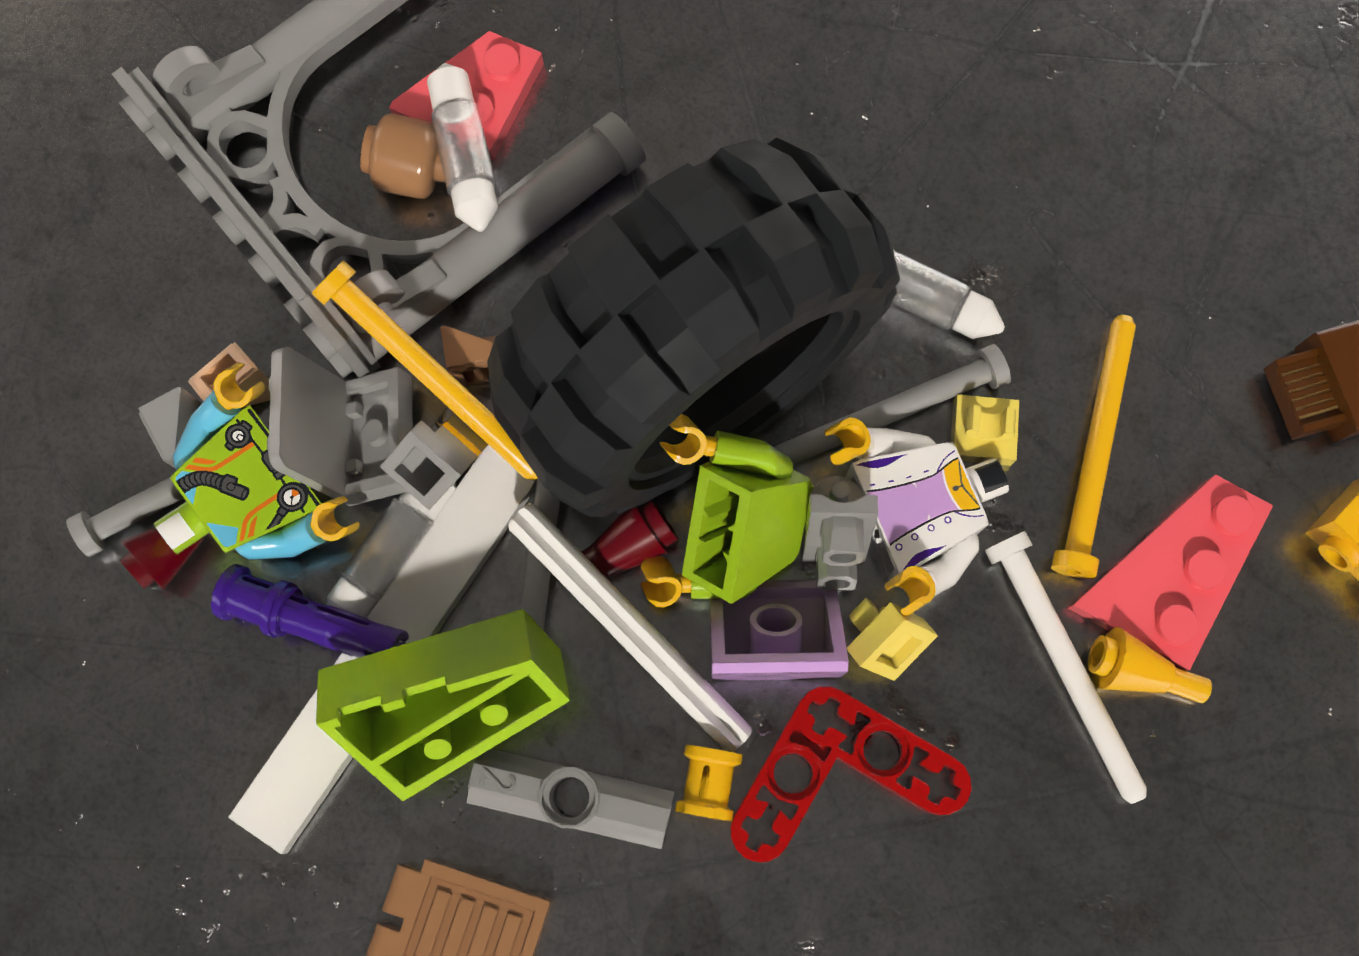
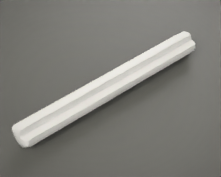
[508,503,752,752]

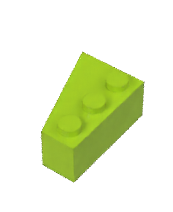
[316,609,570,801]

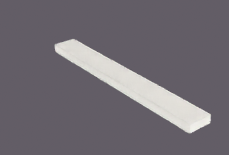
[228,445,537,854]

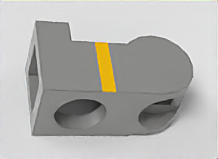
[380,407,488,510]

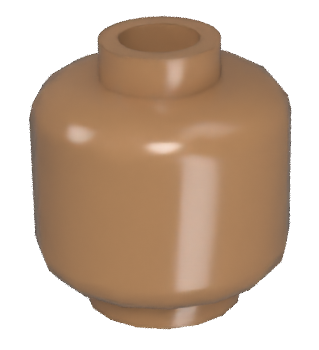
[360,113,453,199]

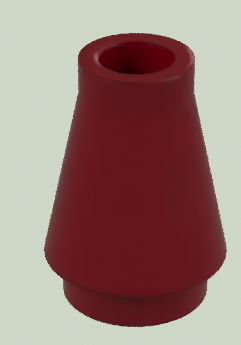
[581,499,679,579]

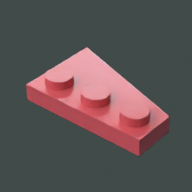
[1067,474,1273,671]

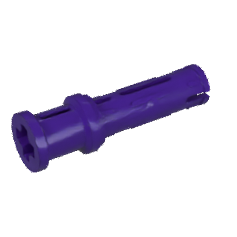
[211,564,409,658]

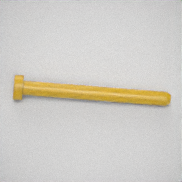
[311,260,538,481]
[1051,315,1136,579]

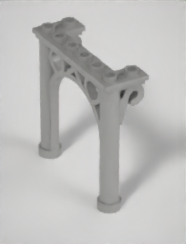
[112,0,646,379]

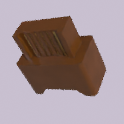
[1263,320,1359,443]

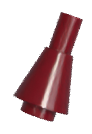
[119,527,204,591]

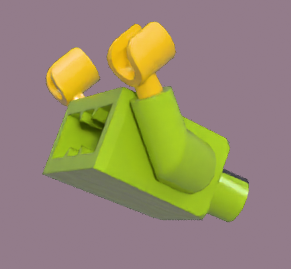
[640,414,814,607]

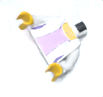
[824,417,1009,616]

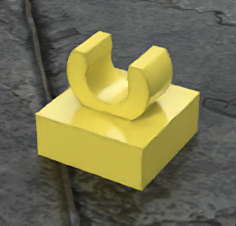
[950,394,1019,466]
[847,598,938,681]

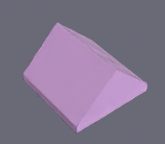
[710,580,849,681]

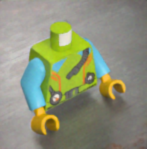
[154,362,360,560]

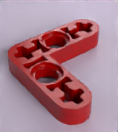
[730,686,972,862]

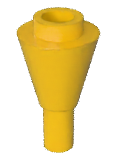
[1088,627,1212,703]

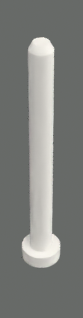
[985,531,1147,804]

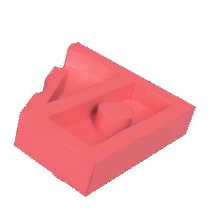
[389,31,544,161]

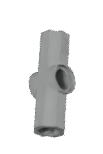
[466,748,675,850]

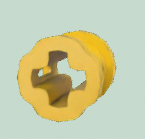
[674,744,743,821]

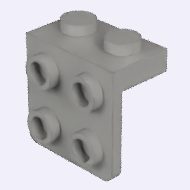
[267,347,413,506]

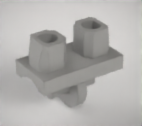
[802,476,878,590]

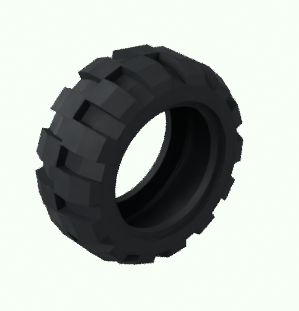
[487,137,901,517]

